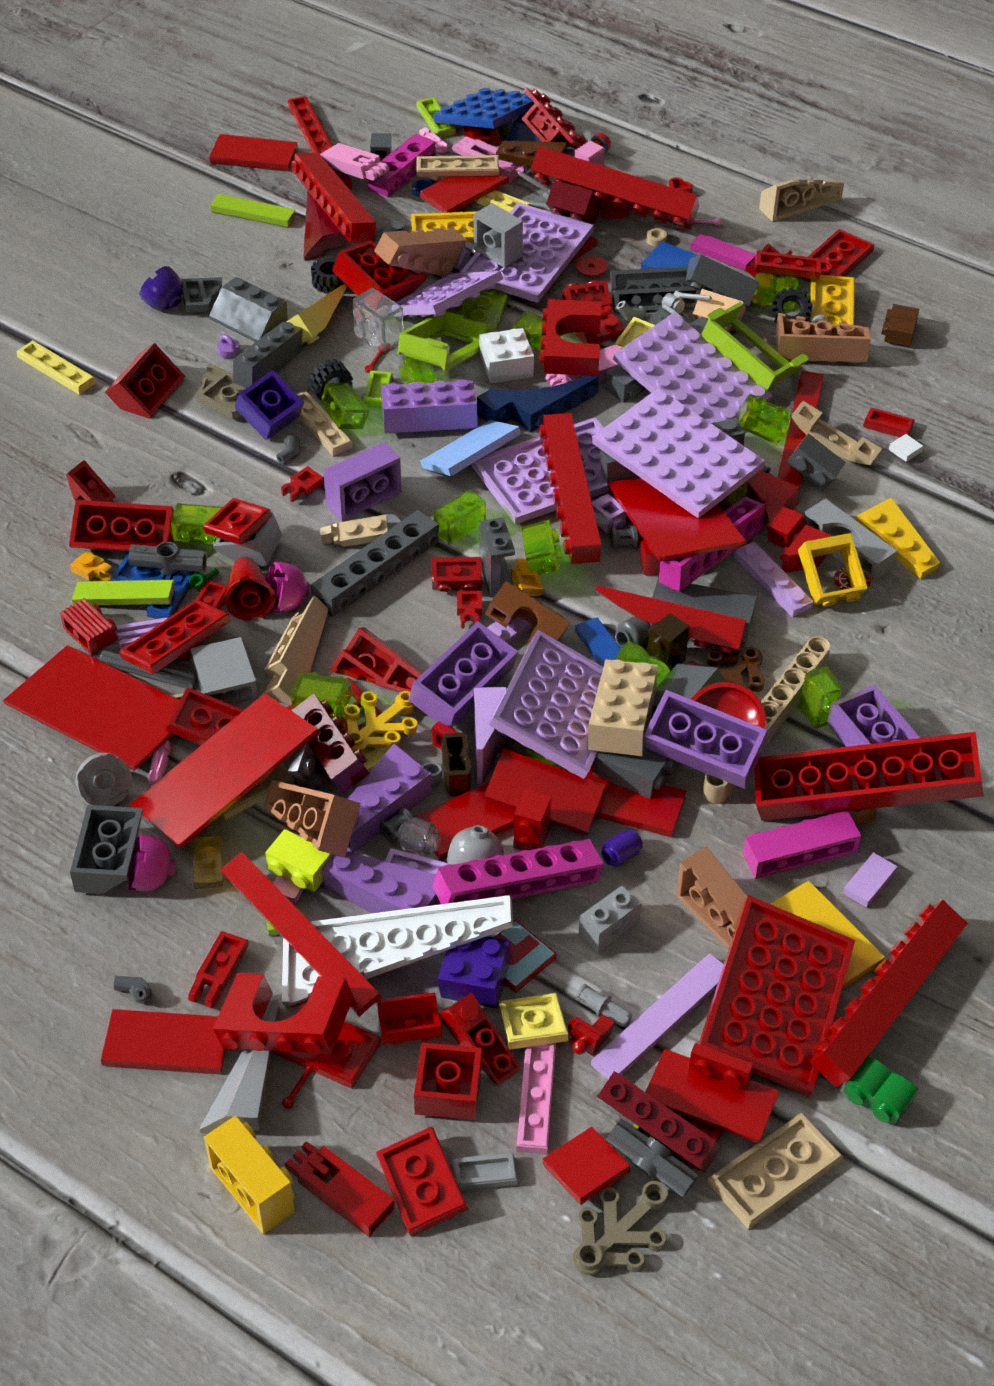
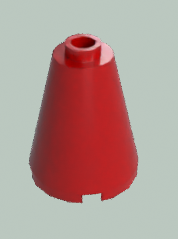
[225,557,275,621]

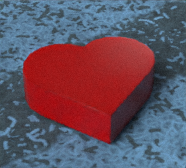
[668,177,693,193]

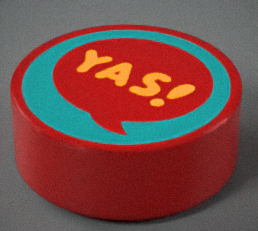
[591,133,611,153]

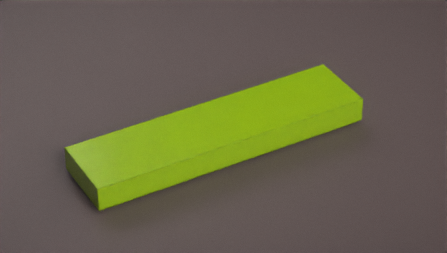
[210,194,296,227]
[71,580,175,605]

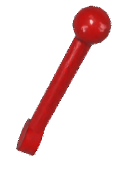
[365,342,389,373]
[282,1067,312,1109]

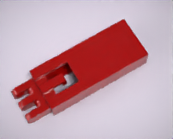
[284,1142,395,1237]

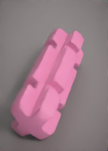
[419,127,449,154]
[147,740,171,786]

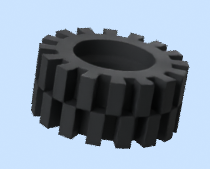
[311,256,347,294]
[771,287,813,324]
[308,359,353,404]

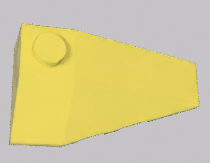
[286,283,347,345]

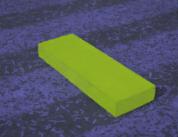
[416,97,456,138]

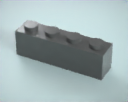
[233,321,302,388]

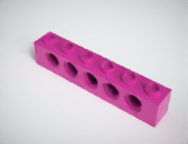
[659,497,765,592]
[432,839,604,904]

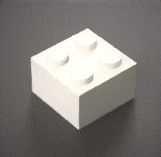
[479,328,534,384]

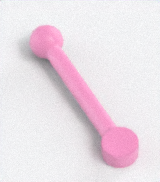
[694,218,722,226]

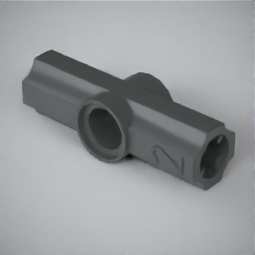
[128,542,207,575]
[606,1118,698,1198]

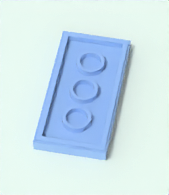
[420,420,521,476]

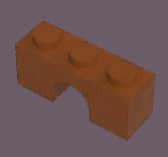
[485,581,570,643]

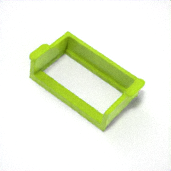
[701,302,809,392]
[397,308,489,372]

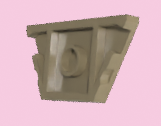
[197,363,246,419]

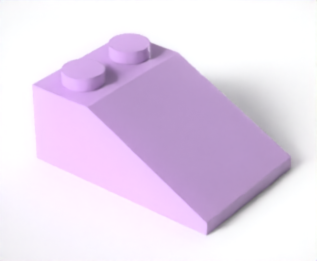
[474,687,507,784]

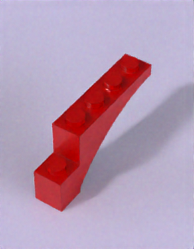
[738,471,804,548]

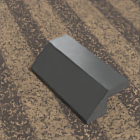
[610,267,701,313]
[652,577,757,644]

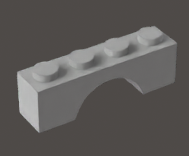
[804,499,897,582]

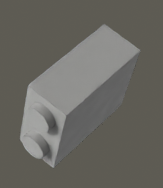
[190,637,258,705]

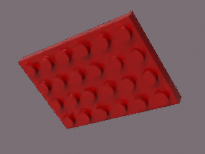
[699,895,855,1097]

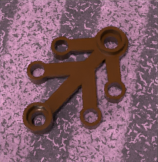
[695,647,765,692]

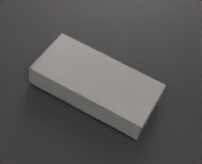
[452,1152,517,1191]

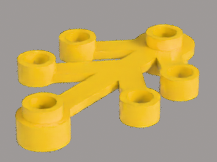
[344,691,418,753]

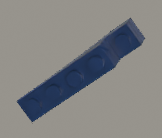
[477,376,599,432]

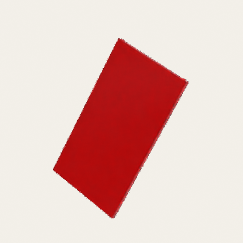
[607,477,746,562]
[3,645,180,771]
[129,693,319,848]

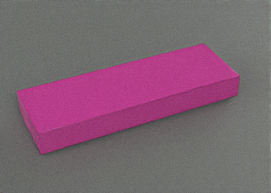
[690,233,756,271]

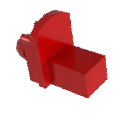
[568,1014,615,1056]

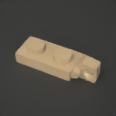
[320,515,388,547]

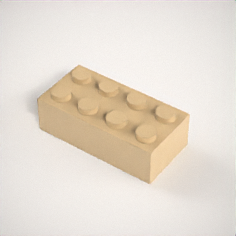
[588,659,658,756]

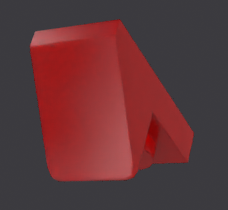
[66,460,116,502]

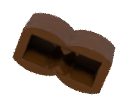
[881,304,920,346]

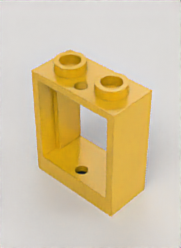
[798,533,868,607]

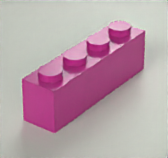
[742,810,861,879]

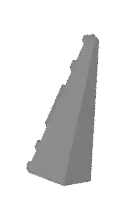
[200,999,280,1134]

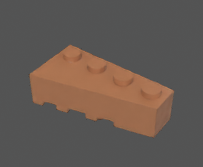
[374,227,468,277]
[775,313,871,363]
[264,780,361,858]
[676,846,747,949]

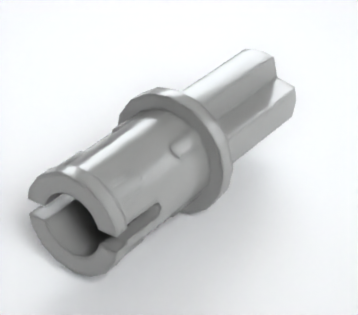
[575,984,632,1027]

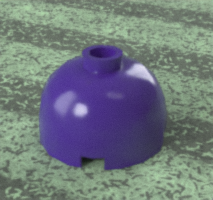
[139,266,183,310]

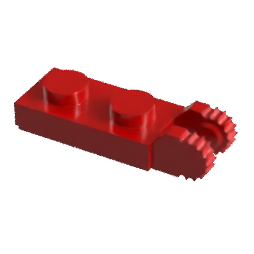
[188,931,249,1008]

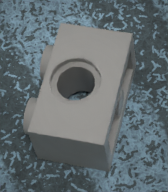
[578,885,642,953]

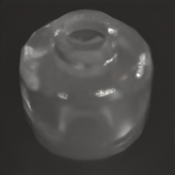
[397,817,441,857]

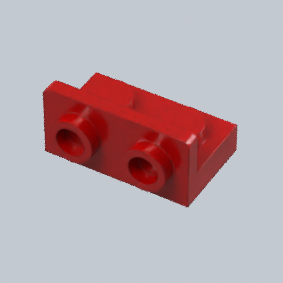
[562,280,612,309]

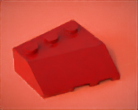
[332,240,428,313]

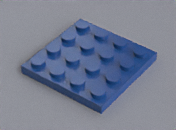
[433,88,535,129]

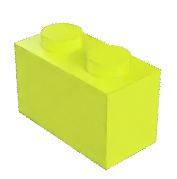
[265,829,332,892]

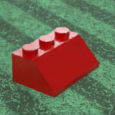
[105,343,186,418]

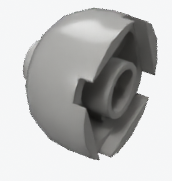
[447,825,504,865]

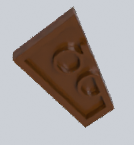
[496,141,567,167]

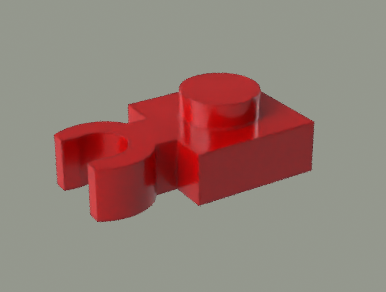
[281,466,324,502]
[457,591,482,629]

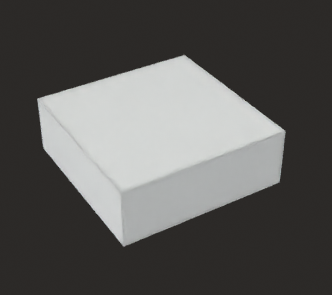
[889,434,923,462]

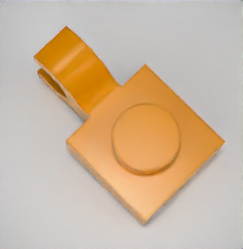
[70,551,113,581]
[510,558,544,596]

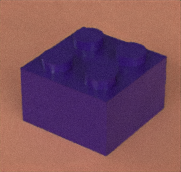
[235,370,304,440]
[438,936,511,1008]

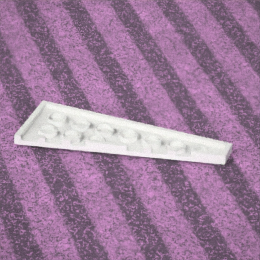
[282,895,513,1007]

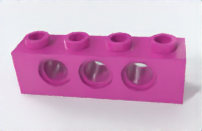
[368,133,436,197]

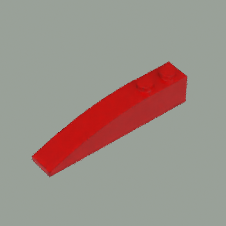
[596,585,747,654]

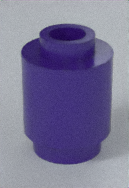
[601,830,643,867]

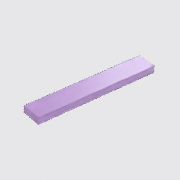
[591,953,724,1079]

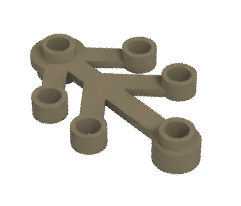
[573,1181,668,1275]

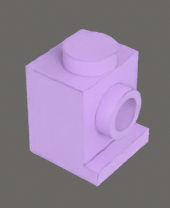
[592,494,626,533]

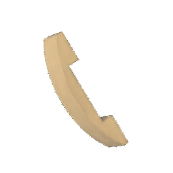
[791,401,882,465]

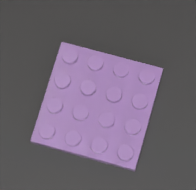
[385,271,503,318]

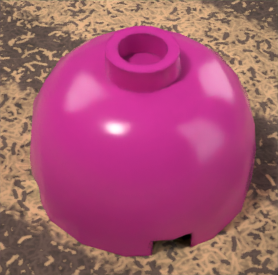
[267,562,310,613]
[128,834,175,891]

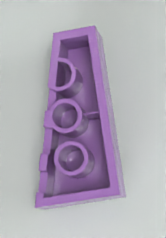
[347,744,432,853]
[322,851,441,913]

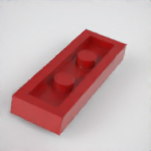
[755,251,821,279]

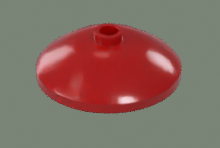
[691,682,766,729]

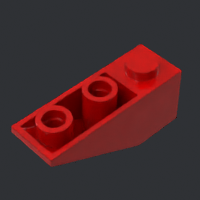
[439,992,521,1085]

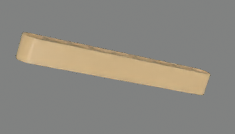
[703,636,830,804]

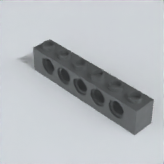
[311,510,439,617]

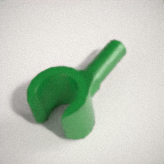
[189,568,219,592]

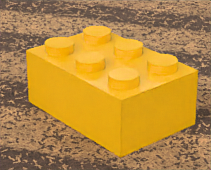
[204,1115,295,1235]

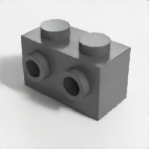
[786,433,846,491]

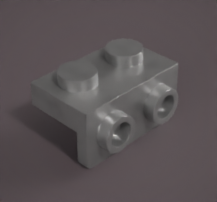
[288,743,328,792]

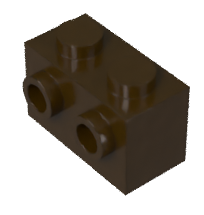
[646,613,689,677]

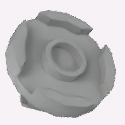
[76,753,132,806]

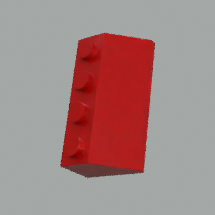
[69,500,178,552]

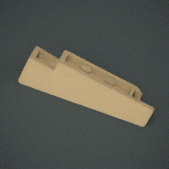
[262,596,328,705]

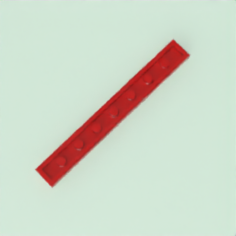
[288,96,352,190]
[777,370,824,488]
[220,852,382,1017]

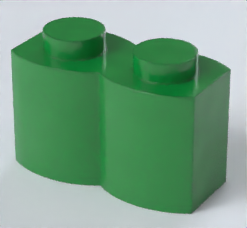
[843,1056,918,1125]

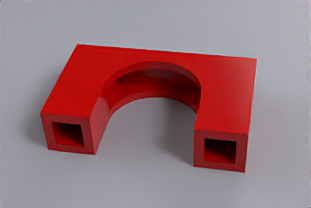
[539,299,602,376]
[213,973,354,1054]

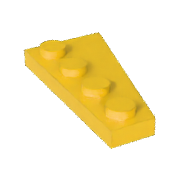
[855,498,940,579]

